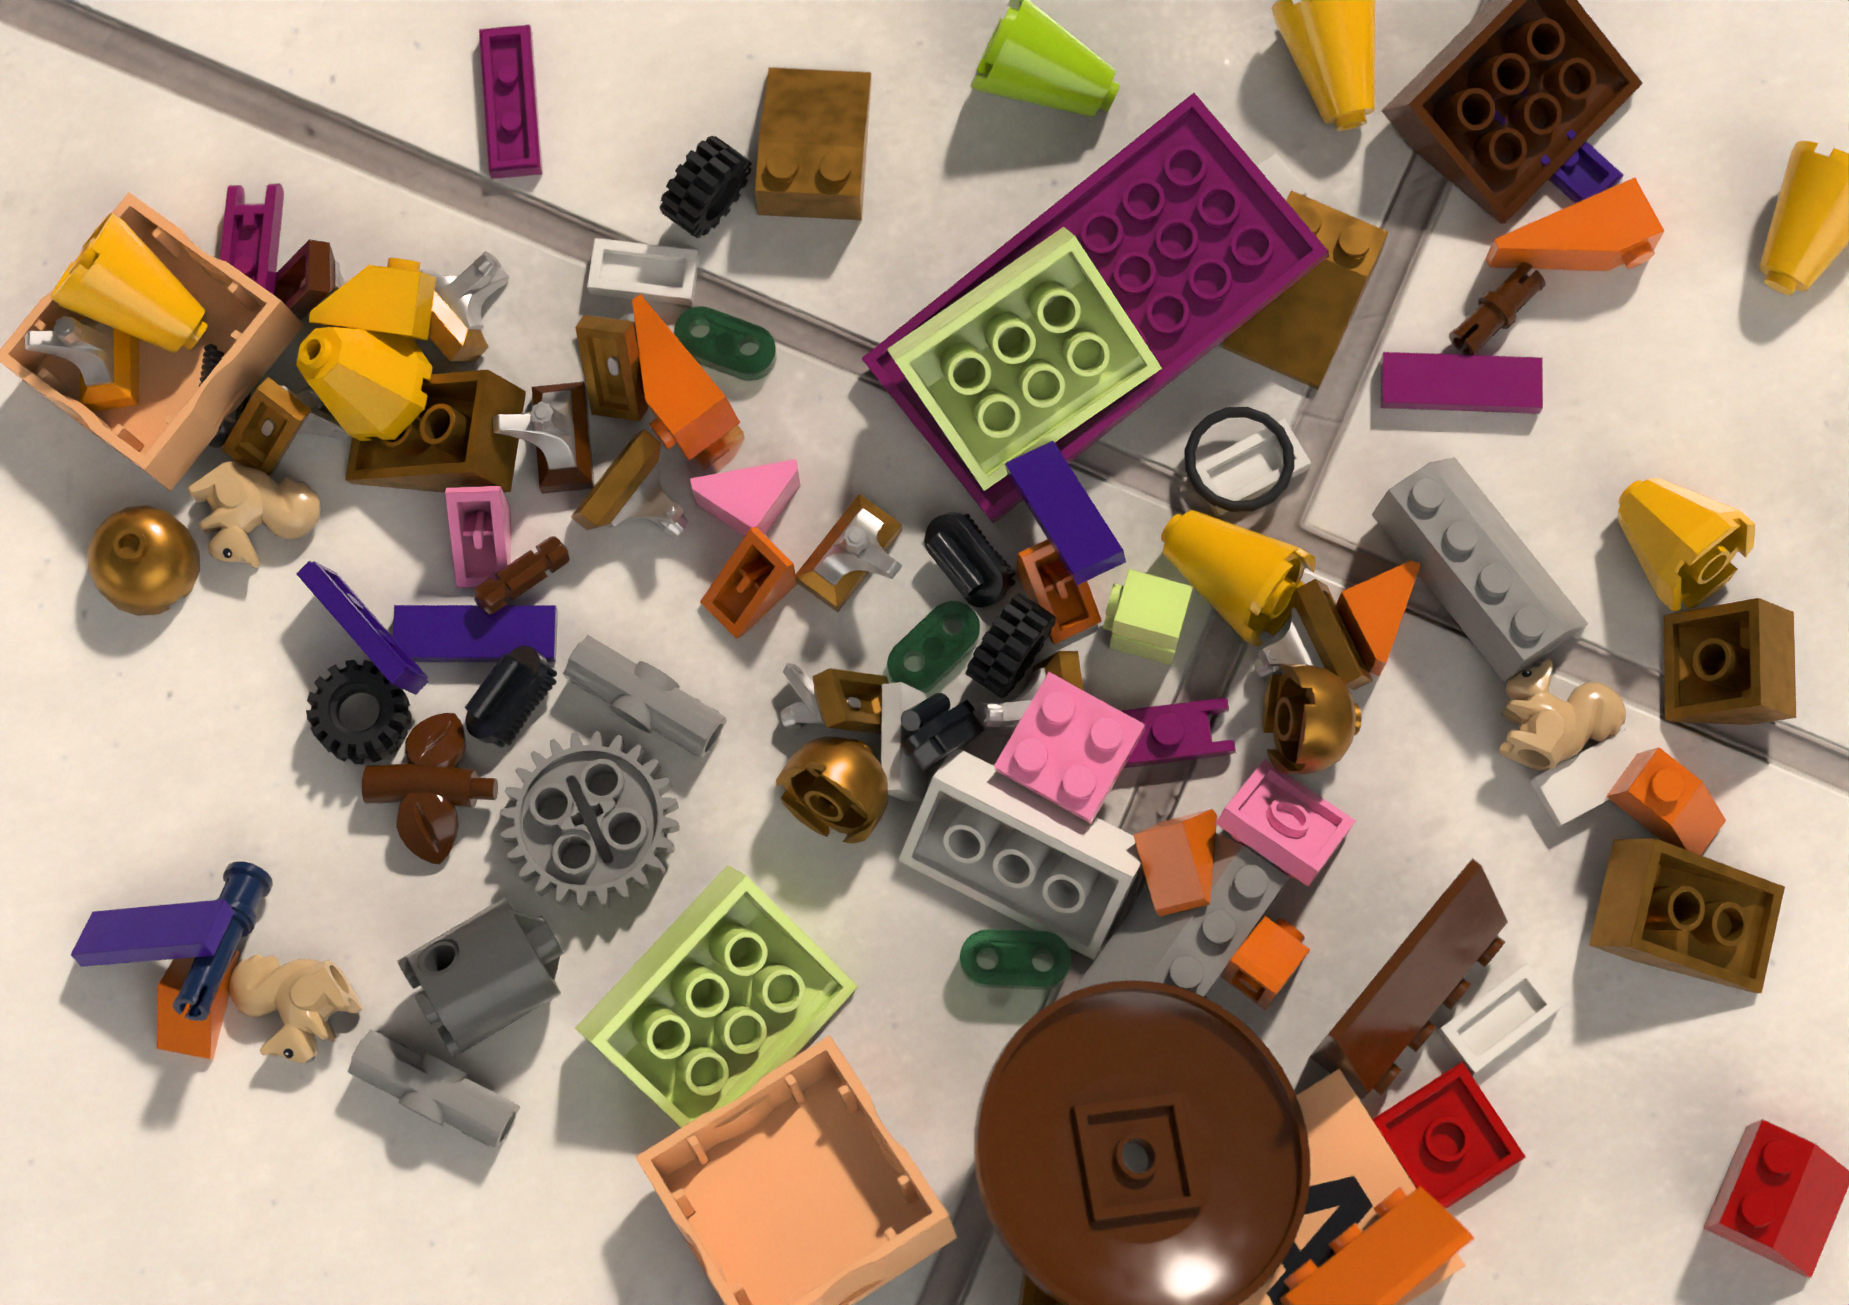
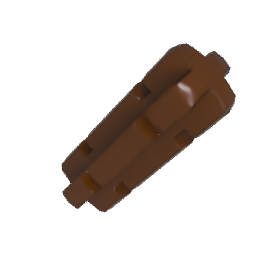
[472,536,570,615]

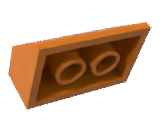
[1279,1187,1475,1305]

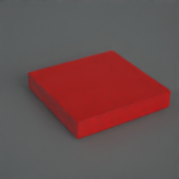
[1372,1061,1526,1209]

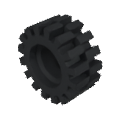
[660,136,752,238]
[965,593,1057,698]
[306,660,412,764]

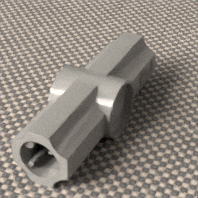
[563,635,727,759]
[347,1029,520,1149]

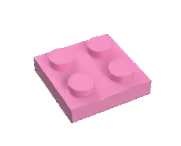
[994,672,1146,824]
[1215,759,1356,887]

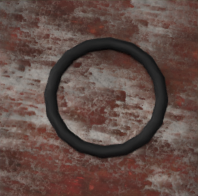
[1184,407,1295,512]

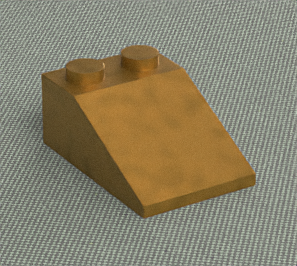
[755,67,872,220]
[1222,190,1388,390]
[345,369,526,493]
[1589,838,1785,993]

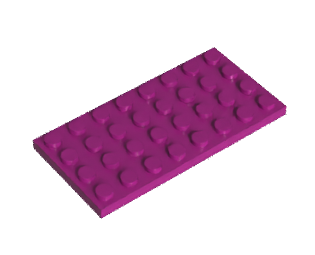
[861,93,1329,524]

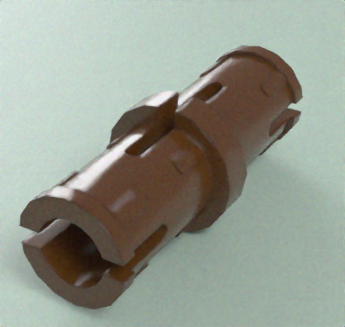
[1449,262,1546,355]

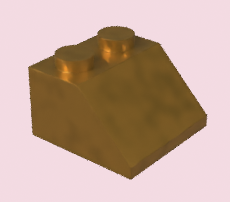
[1664,598,1796,725]

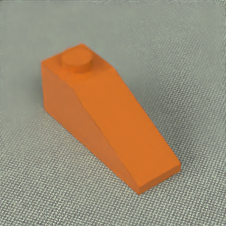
[1485,177,1665,271]
[632,294,740,460]

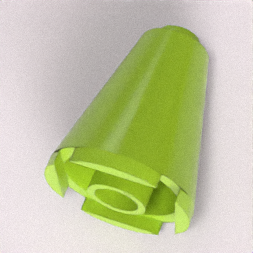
[970,0,1121,117]

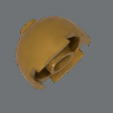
[88,505,200,616]
[1262,664,1362,774]
[776,736,888,844]

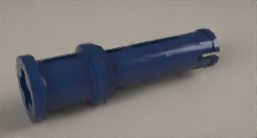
[173,861,273,1021]

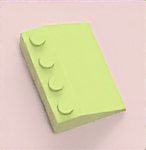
[887,227,1162,491]
[575,865,858,1128]

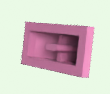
[690,459,800,536]
[445,486,511,588]

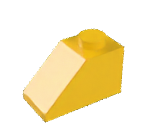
[309,258,436,341]

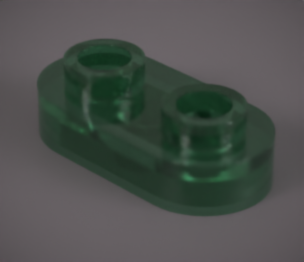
[674,306,777,381]
[887,601,980,693]
[960,929,1071,990]

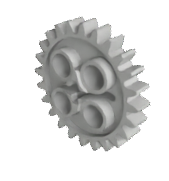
[500,731,680,910]

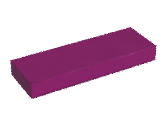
[479,25,543,179]
[1381,352,1543,414]

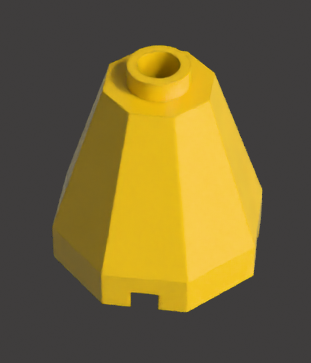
[296,327,433,441]
[1618,478,1755,611]

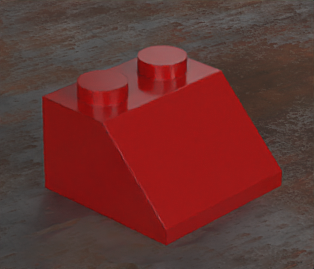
[1703,1119,1849,1278]

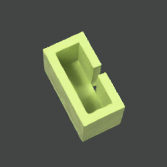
[1103,569,1193,665]

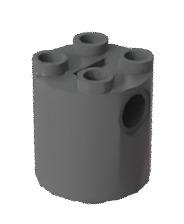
[397,898,564,1057]

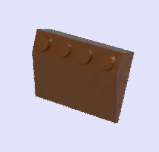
[1381,0,1643,224]
[1309,858,1508,1100]

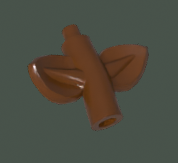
[362,713,498,864]

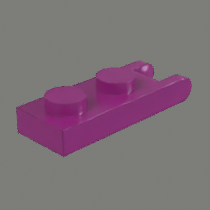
[220,183,284,295]
[1120,698,1236,768]

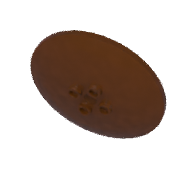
[974,980,1310,1305]

